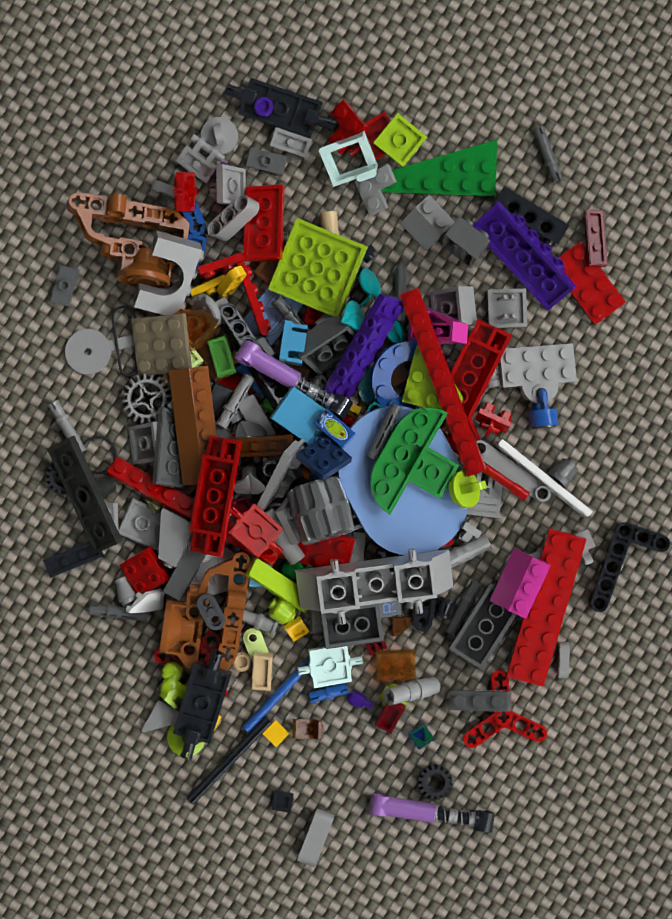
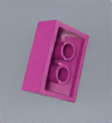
[490,548,551,619]

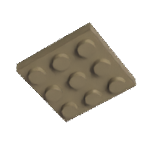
[131,313,192,376]

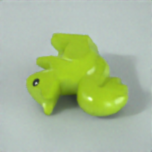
[159,662,188,709]

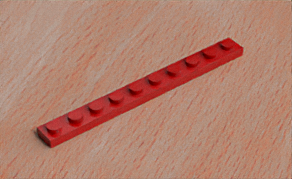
[400,288,487,477]
[107,457,279,566]

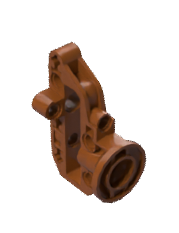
[66,193,190,288]
[159,550,250,670]

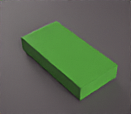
[207,335,237,378]

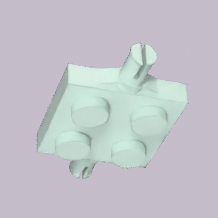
[297,646,363,688]

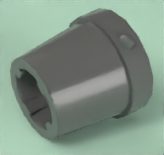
[547,458,578,489]

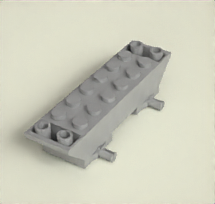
[295,548,453,625]

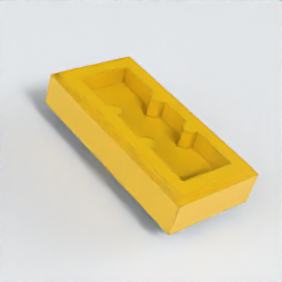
[190,275,225,297]

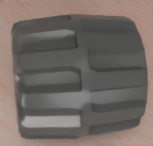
[288,477,354,545]

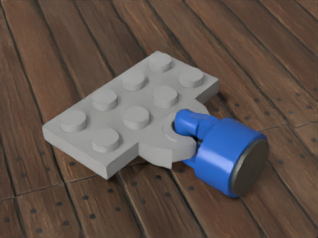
[499,344,577,430]

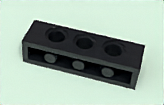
[492,186,570,248]

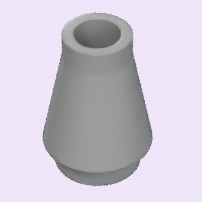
[115,577,136,607]

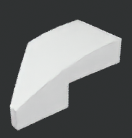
[126,588,164,613]

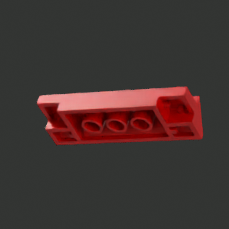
[440,319,512,435]
[190,435,242,557]

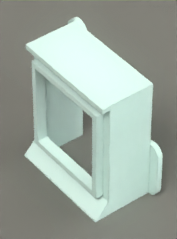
[319,131,378,187]

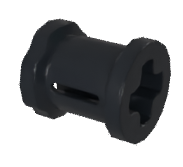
[434,596,456,620]

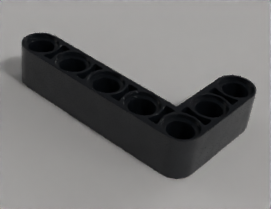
[589,522,670,612]

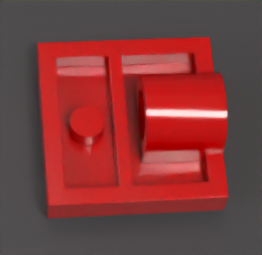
[119,546,170,594]

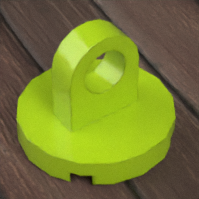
[449,470,487,509]

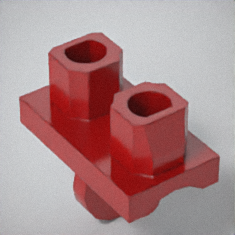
[475,402,512,437]

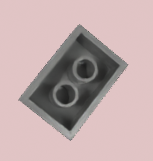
[298,317,357,374]
[319,603,384,649]

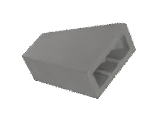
[158,508,193,569]

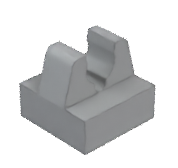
[458,521,482,543]

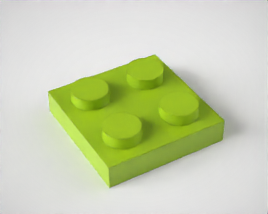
[373,113,427,168]

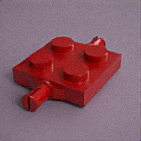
[348,112,391,161]
[173,172,200,211]
[228,503,284,559]

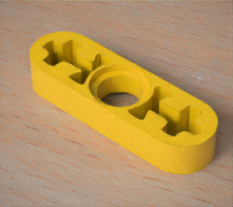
[216,266,247,298]

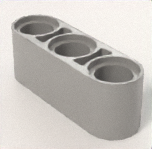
[207,195,259,242]
[297,808,335,868]

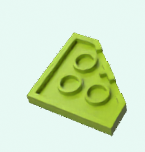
[402,345,463,410]

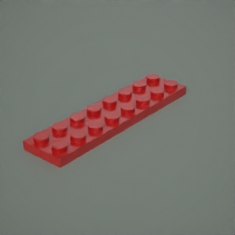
[506,528,587,687]

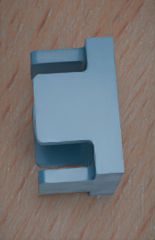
[279,320,308,366]

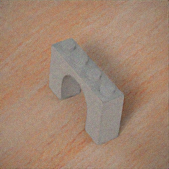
[133,231,204,315]

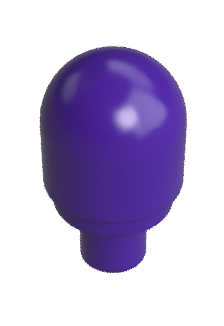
[347,691,374,709]

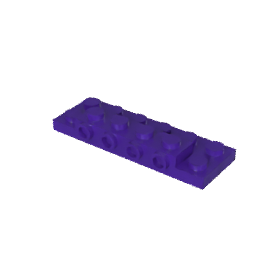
[473,201,576,311]
[323,293,404,399]

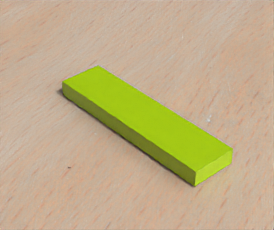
[245,558,307,612]

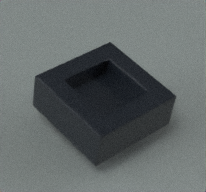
[271,790,294,813]

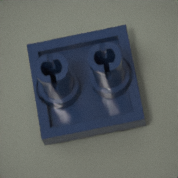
[296,435,352,481]

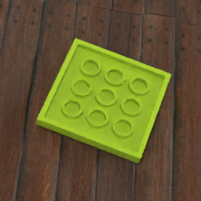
[268,218,368,317]

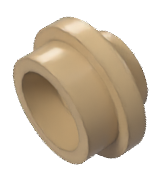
[233,652,252,672]

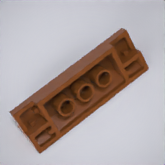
[168,366,217,485]

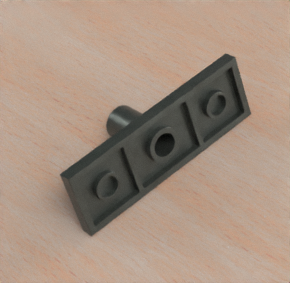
[47,436,123,554]

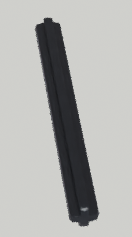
[186,716,272,805]

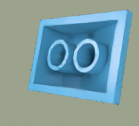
[270,386,330,446]

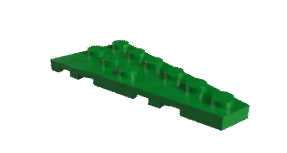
[381,140,497,197]

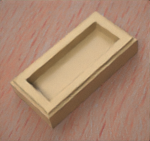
[251,652,273,691]

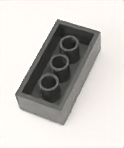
[441,216,491,269]
[448,583,517,670]

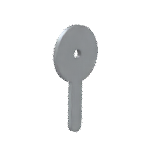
[65,329,134,375]

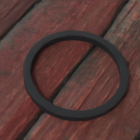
[82,436,117,474]

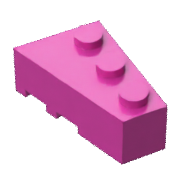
[408,306,468,344]

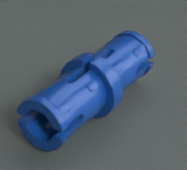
[309,683,349,704]

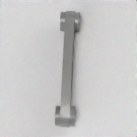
[476,440,551,502]

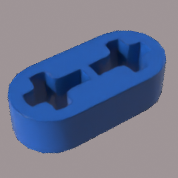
[183,202,206,236]

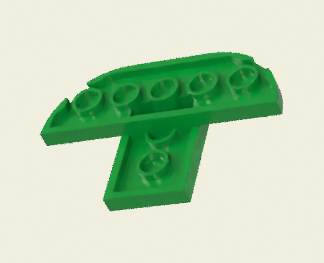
[370,407,459,515]

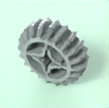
[121,373,172,424]

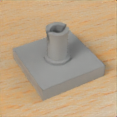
[209,164,246,205]

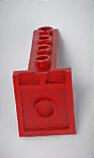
[197,252,271,336]

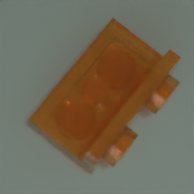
[376,649,416,681]

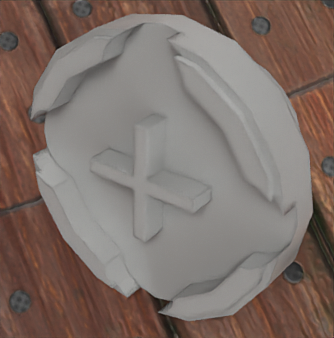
[200,117,238,155]
[191,293,228,330]

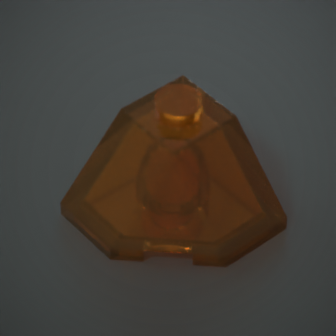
[175,309,219,351]

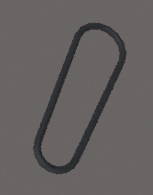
[111,306,137,377]

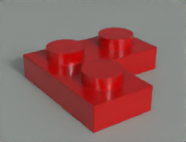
[328,99,367,154]

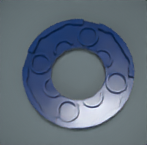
[370,341,424,409]

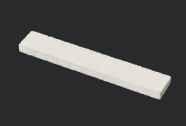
[496,439,593,518]

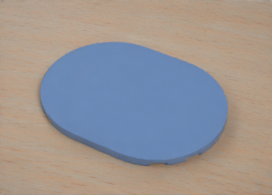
[337,406,468,555]

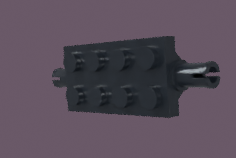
[224,78,337,139]
[173,650,232,760]

